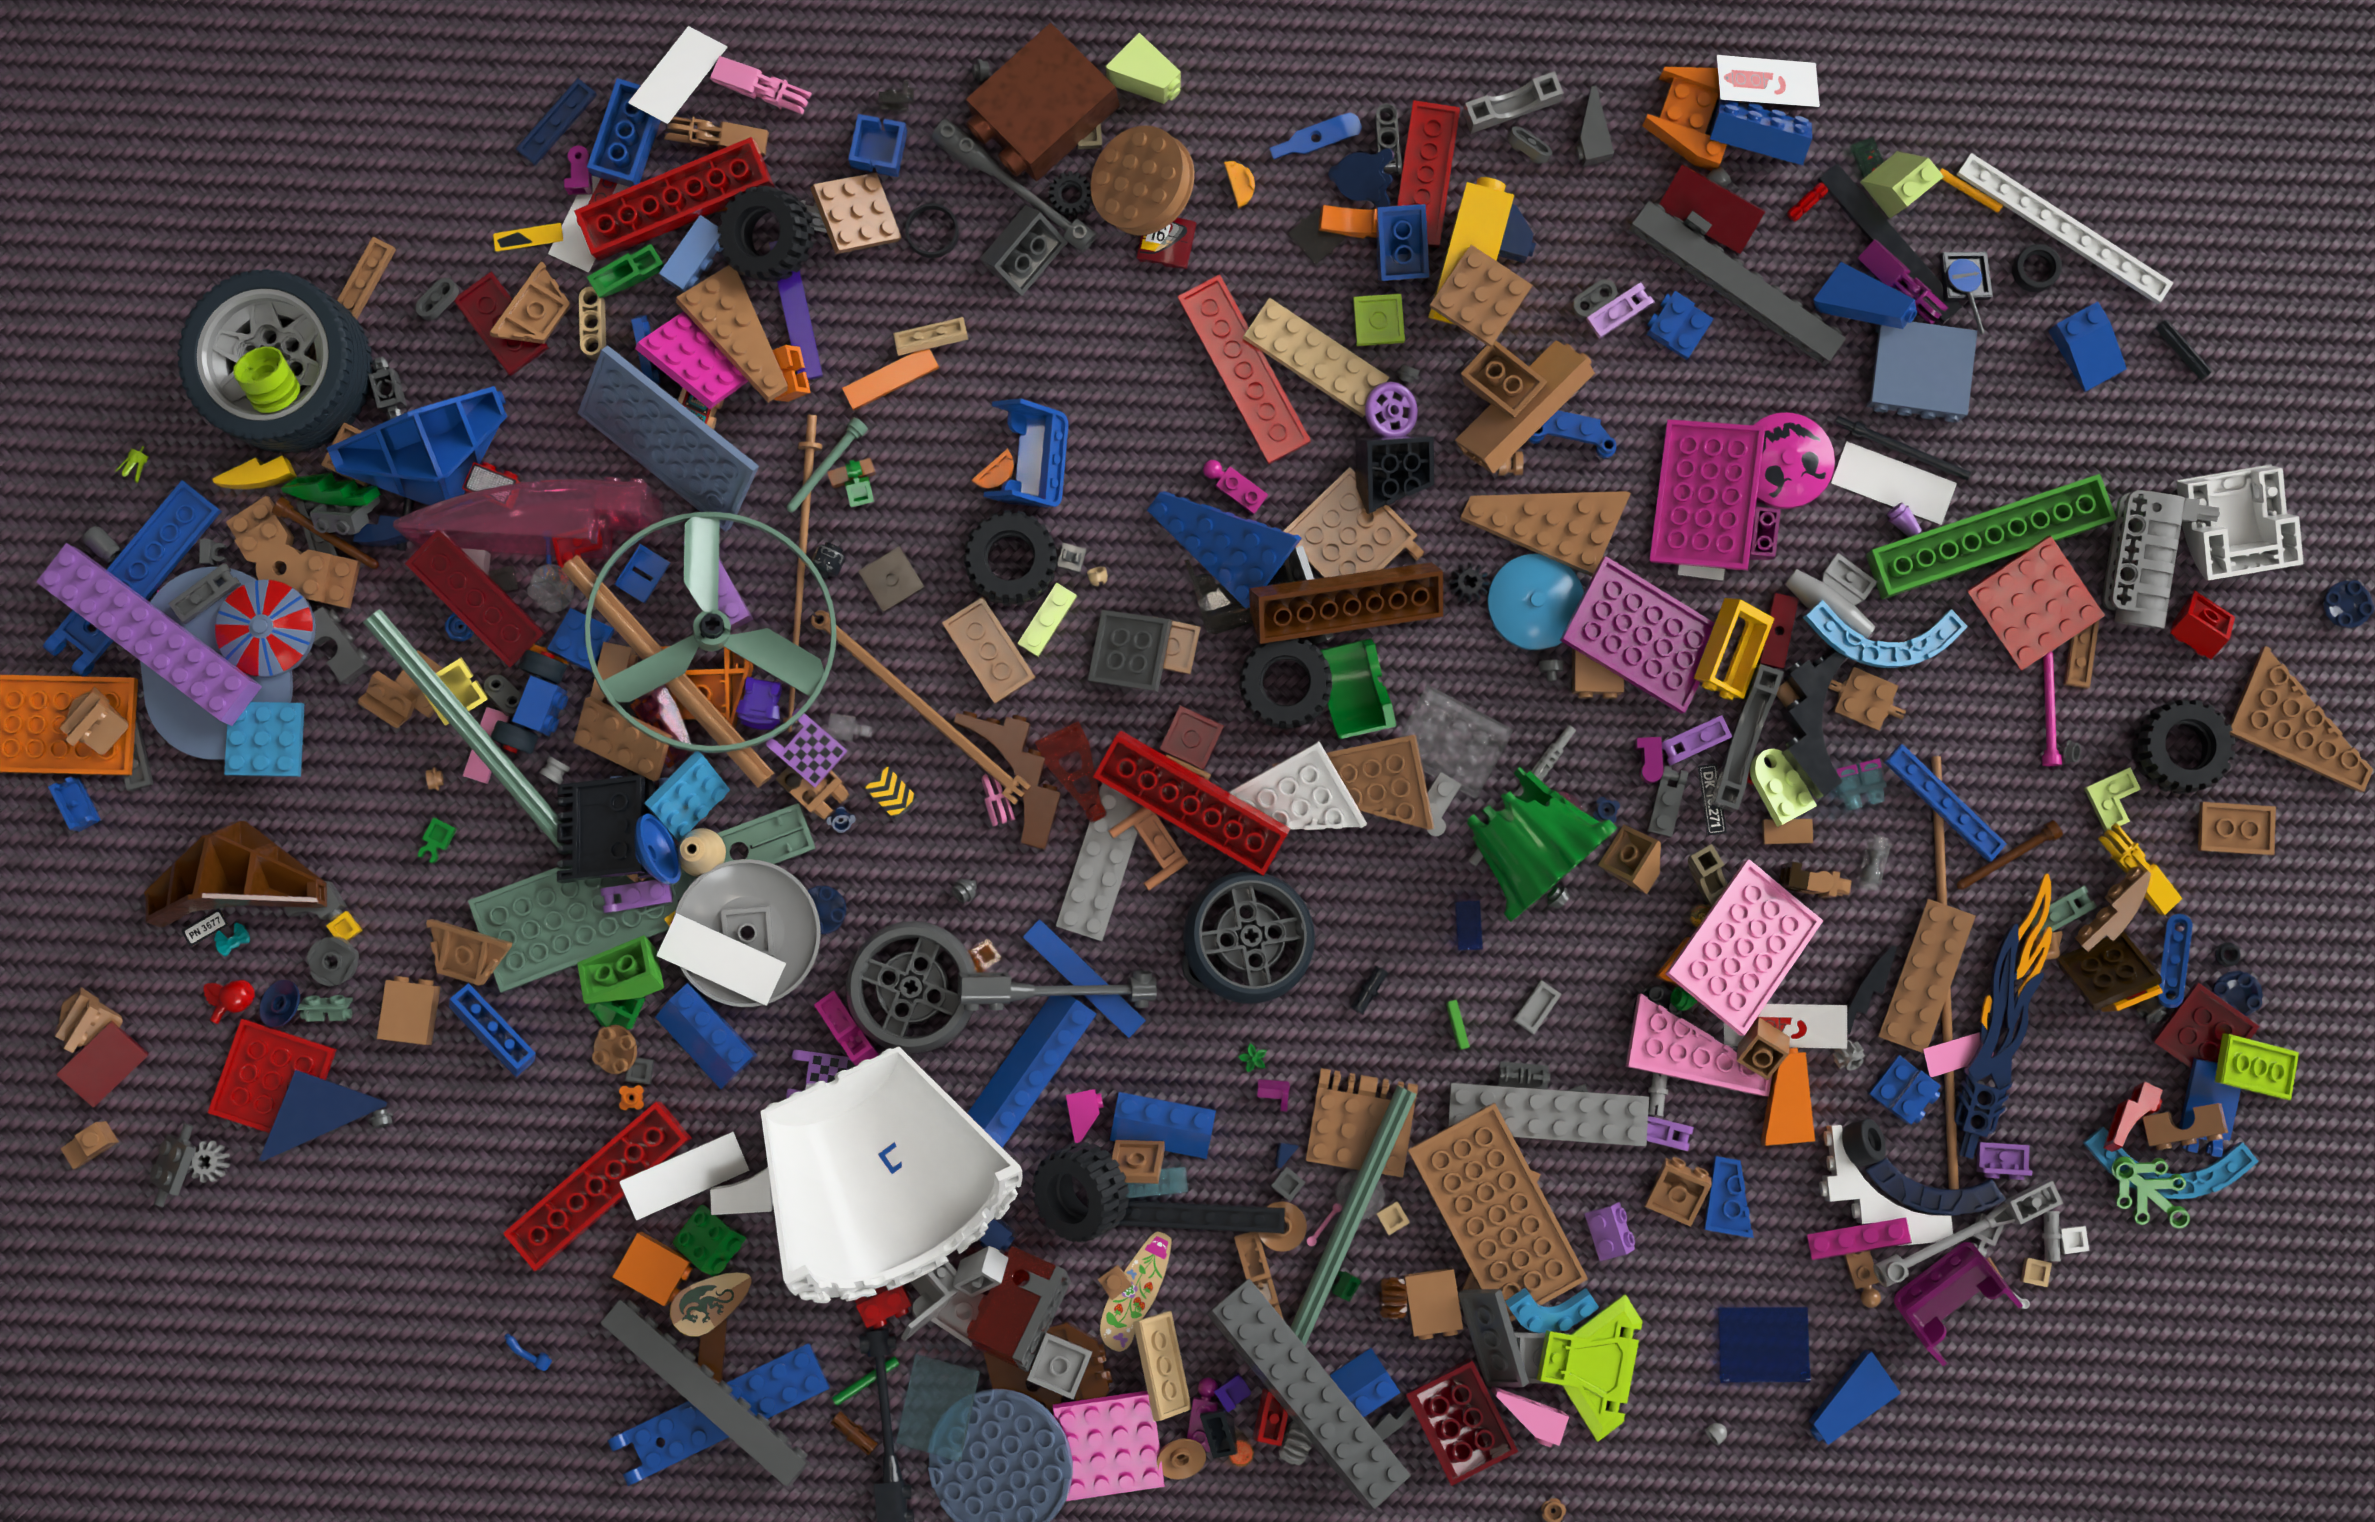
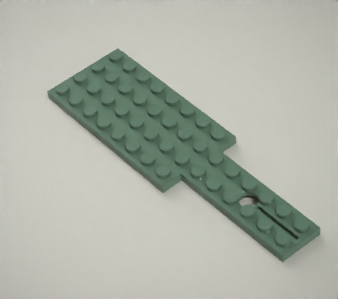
[468,803,816,993]

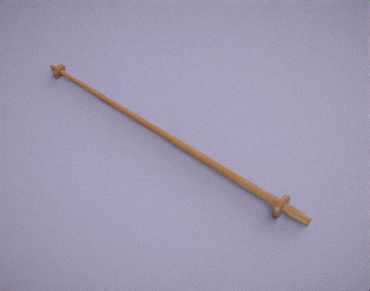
[783,415,822,733]

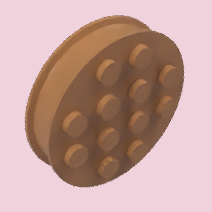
[1091,126,1194,235]

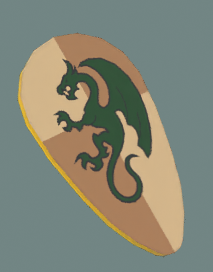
[670,1272,752,1336]

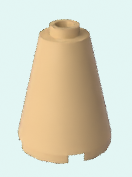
[677,828,726,877]

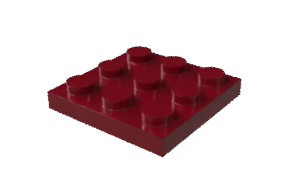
[2152,982,2260,1069]

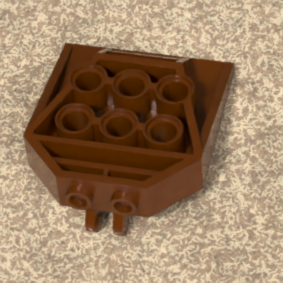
[982,1321,1113,1416]

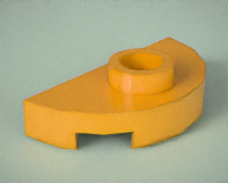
[1224,161,1255,209]

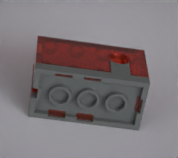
[967,1246,1071,1372]

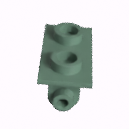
[297,995,353,1022]

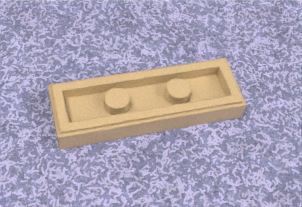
[893,317,968,356]

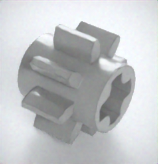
[1833,1040,1865,1070]

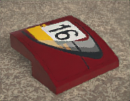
[1137,217,1197,269]

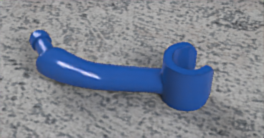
[504,1334,552,1371]

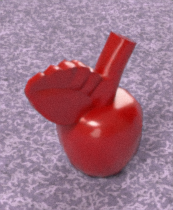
[203,980,255,1024]

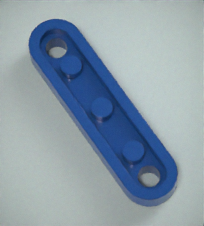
[2158,914,2193,1008]

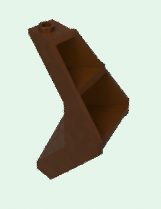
[144,821,327,927]

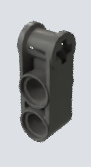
[1374,103,1402,175]

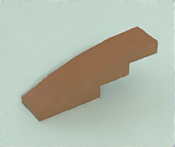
[1234,1232,1284,1320]

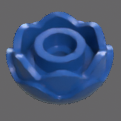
[445,613,474,641]

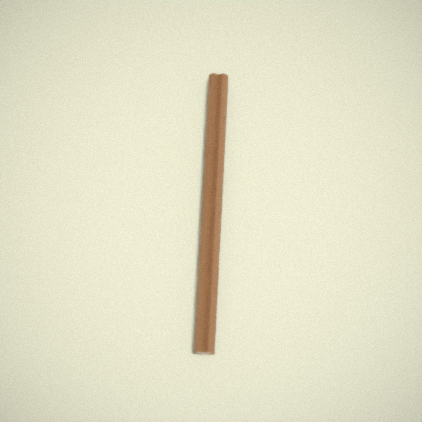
[561,555,775,788]

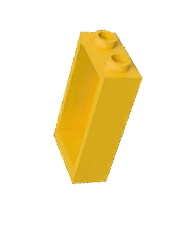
[1694,598,1774,701]

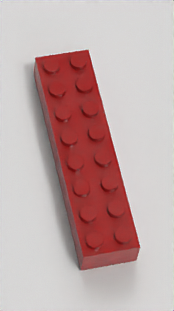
[574,137,775,261]
[1093,731,1291,876]
[503,1101,692,1271]

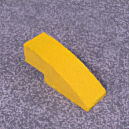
[212,456,297,489]

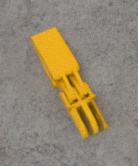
[2098,823,2182,916]

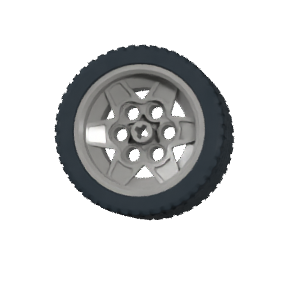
[177,269,373,453]

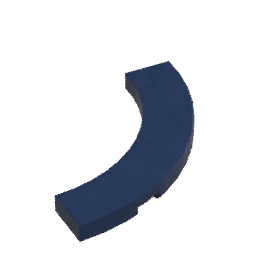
[1865,1156,2006,1215]

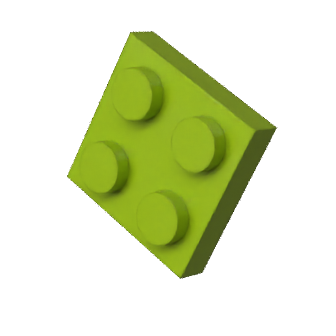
[1353,294,1405,346]

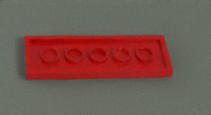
[1397,100,1460,248]

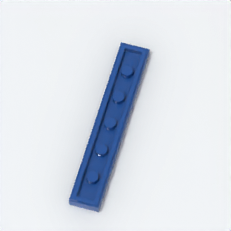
[1884,744,2006,862]
[1023,919,1146,1038]

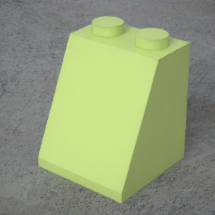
[1106,33,1181,104]
[1860,151,1944,218]

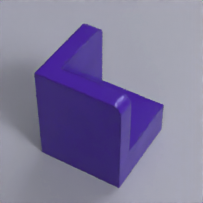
[1214,1372,1251,1412]

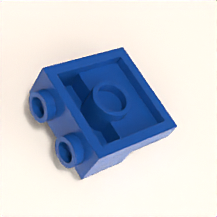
[1647,291,1714,360]
[1868,1055,1941,1125]

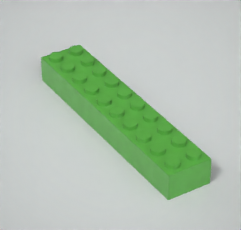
[1865,474,2117,600]

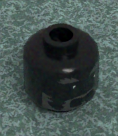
[811,542,846,580]

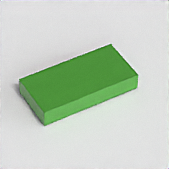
[1446,999,1470,1050]

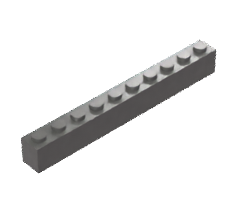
[1629,201,1846,367]
[600,1300,810,1487]

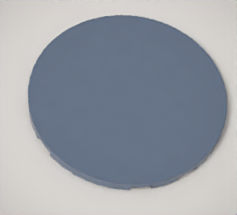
[928,1389,1073,1522]

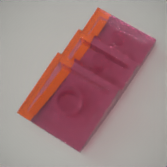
[630,684,691,768]

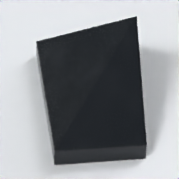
[1200,1409,1238,1459]

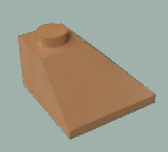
[1598,824,1661,894]

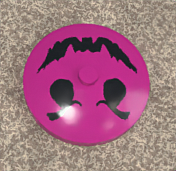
[1754,412,1835,509]

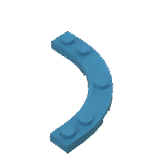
[1803,600,1968,668]
[2083,1127,2259,1199]

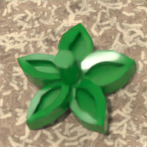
[1238,1043,1267,1073]

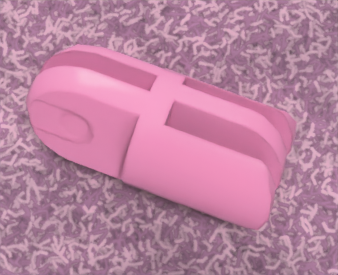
[982,774,1016,827]

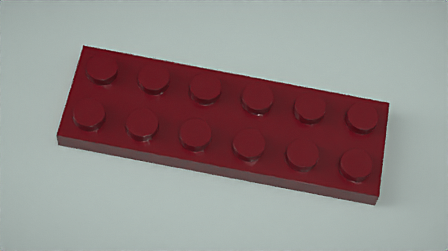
[405,529,545,668]

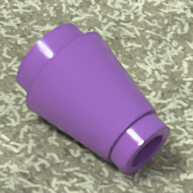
[1887,502,1922,537]

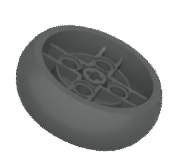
[846,921,977,1054]

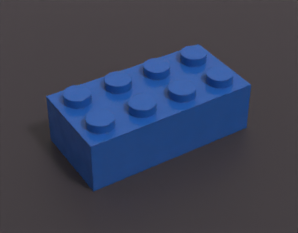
[587,78,661,187]
[1710,98,1812,165]

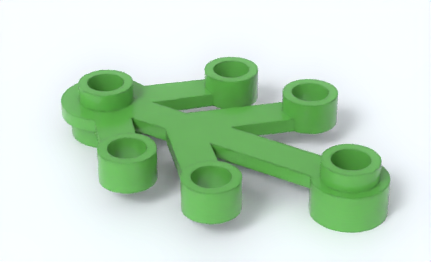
[2111,1156,2190,1228]

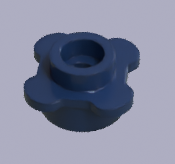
[1593,797,1620,823]
[826,806,856,833]

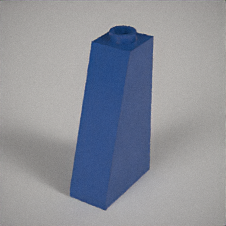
[1813,262,1917,329]
[1809,1349,1901,1445]

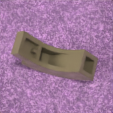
[1688,844,1728,908]

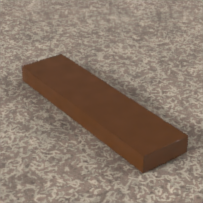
[698,1319,728,1383]

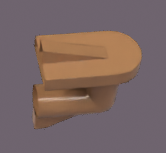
[2025,931,2063,966]

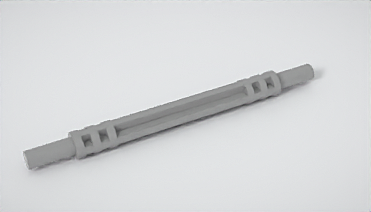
[1469,725,1576,867]

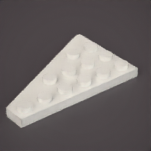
[1229,741,1367,830]

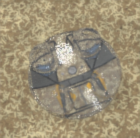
[527,564,574,613]

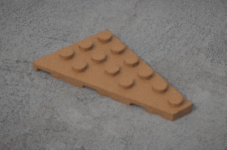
[1460,491,1631,576]
[2229,646,2373,793]
[1272,735,1435,830]

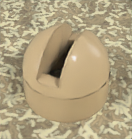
[1087,567,1108,586]

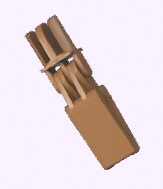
[664,117,769,157]

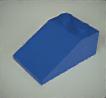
[1377,204,1429,281]
[2048,301,2127,392]

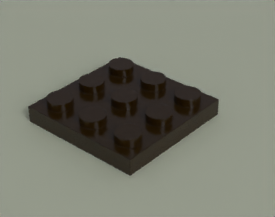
[2056,931,2162,1011]

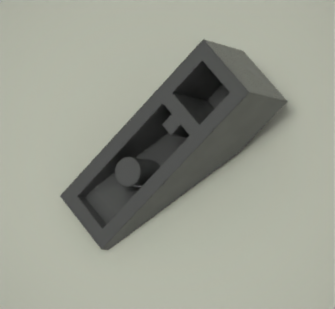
[1575,85,1614,167]

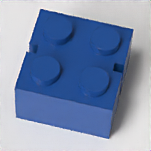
[848,114,908,177]

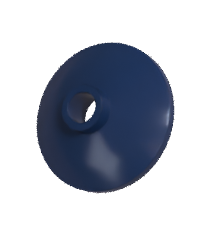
[259,980,300,1028]

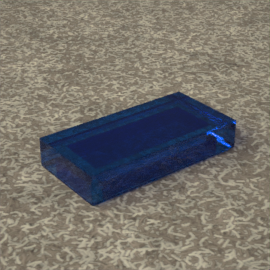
[1455,900,1483,951]

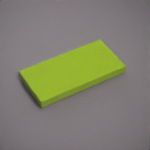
[2215,1033,2299,1100]

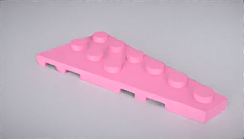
[1626,994,1772,1097]

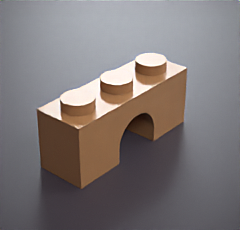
[2143,1103,2228,1150]

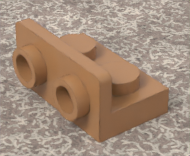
[358,671,418,728]

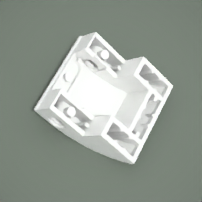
[2176,464,2303,580]

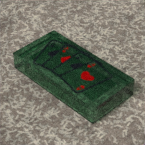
[1850,137,1884,179]

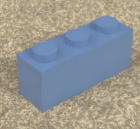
[659,215,724,293]

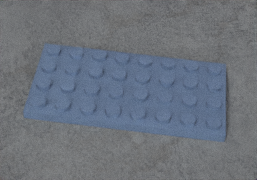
[578,345,759,532]

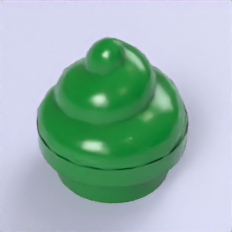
[1671,987,1697,1011]

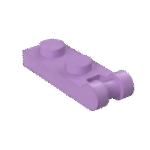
[1586,283,1655,339]

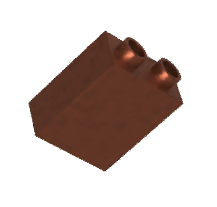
[966,22,1120,182]

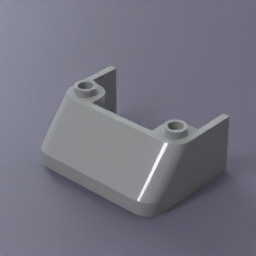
[901,1262,959,1342]

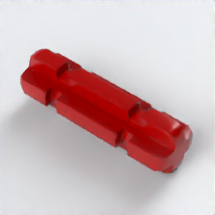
[1787,182,1828,222]

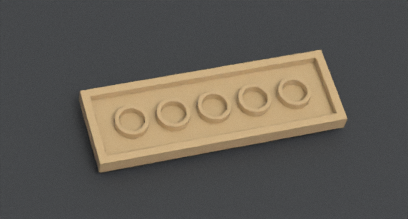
[1243,298,1389,418]

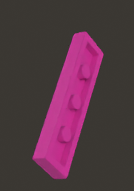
[1807,1217,1912,1260]

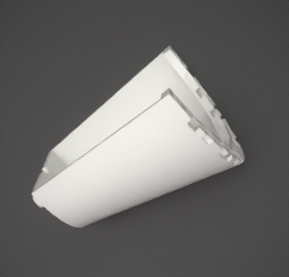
[761,1046,1023,1303]

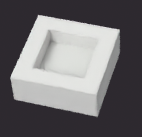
[2059,1226,2089,1254]

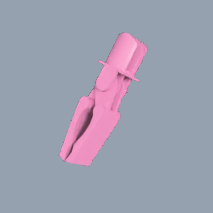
[710,56,812,115]

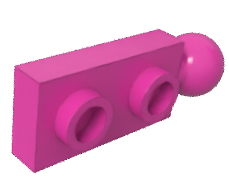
[1203,460,1268,515]

